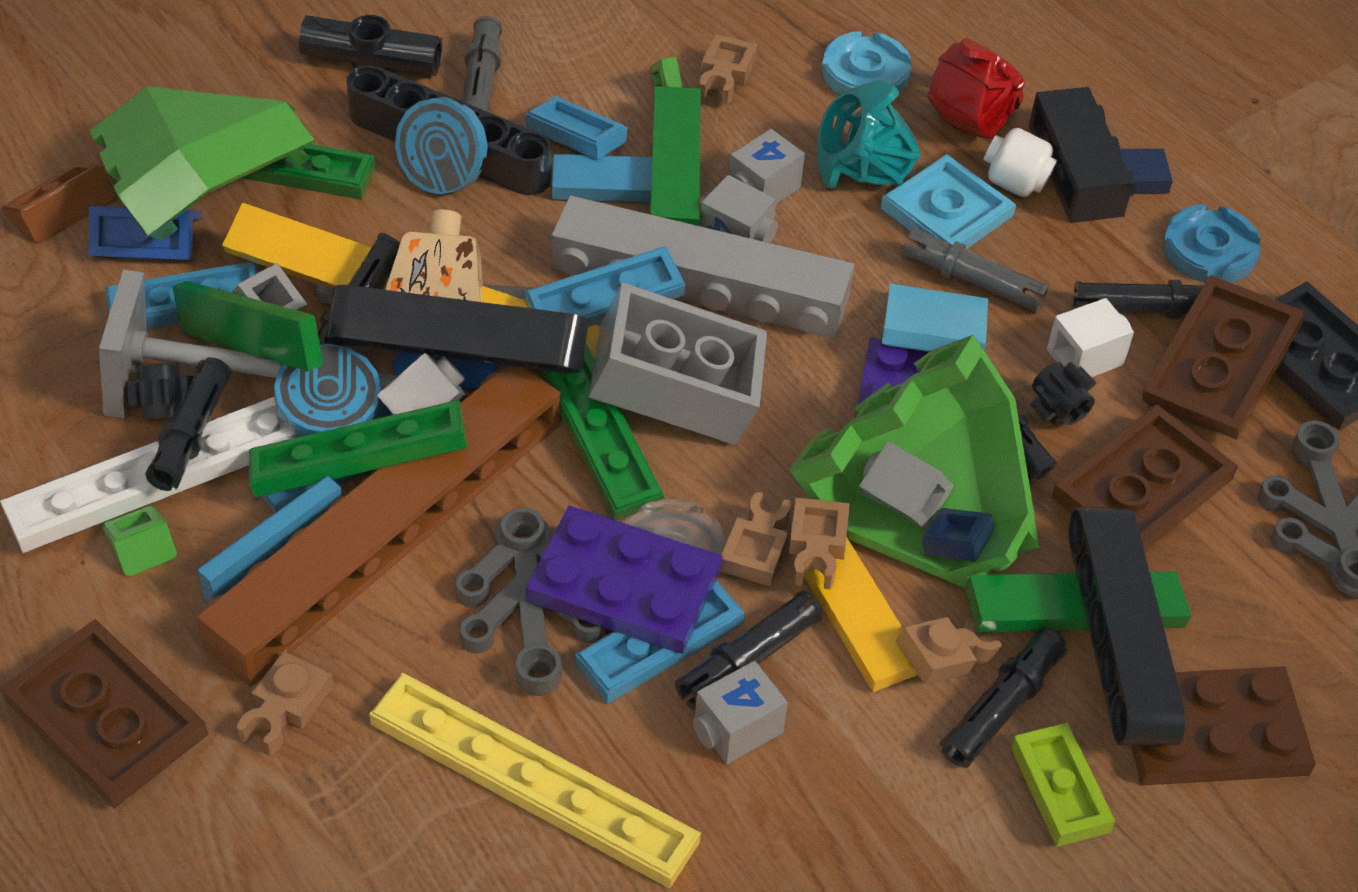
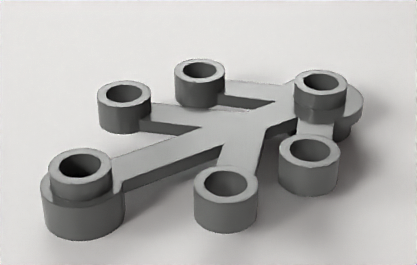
[1258,421,1358,598]
[456,508,606,696]

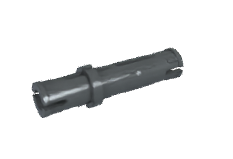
[462,16,502,112]
[902,227,1050,314]

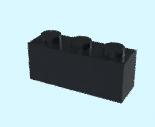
[1028,87,1136,223]

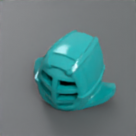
[817,81,920,189]

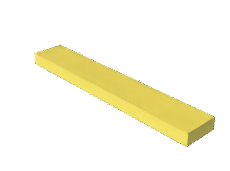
[369,672,701,889]

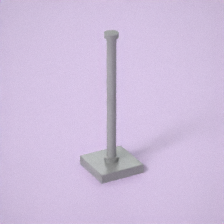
[99,269,398,419]

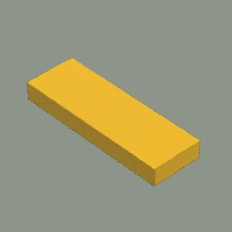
[804,537,918,693]

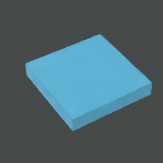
[880,154,1016,250]
[882,283,988,352]

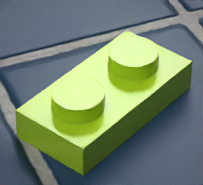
[1011,722,1115,847]

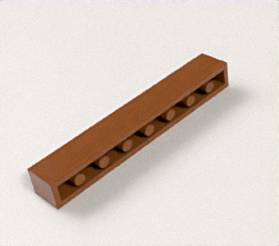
[197,366,560,687]

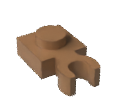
[699,34,758,105]
[720,491,791,587]
[789,497,850,590]
[896,617,1002,684]
[237,651,334,756]

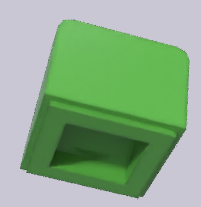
[101,505,177,576]

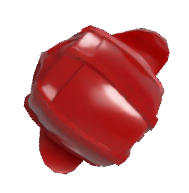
[927,37,1025,139]

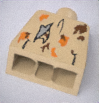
[385,209,484,302]

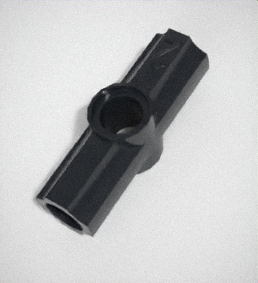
[299,15,443,76]

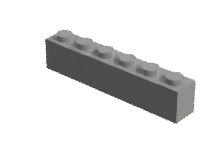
[551,195,855,339]

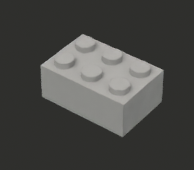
[589,282,767,445]

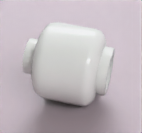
[983,128,1058,198]

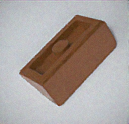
[1,162,116,243]

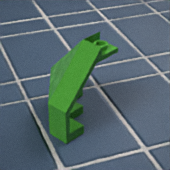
[90,86,315,241]
[789,335,1040,588]

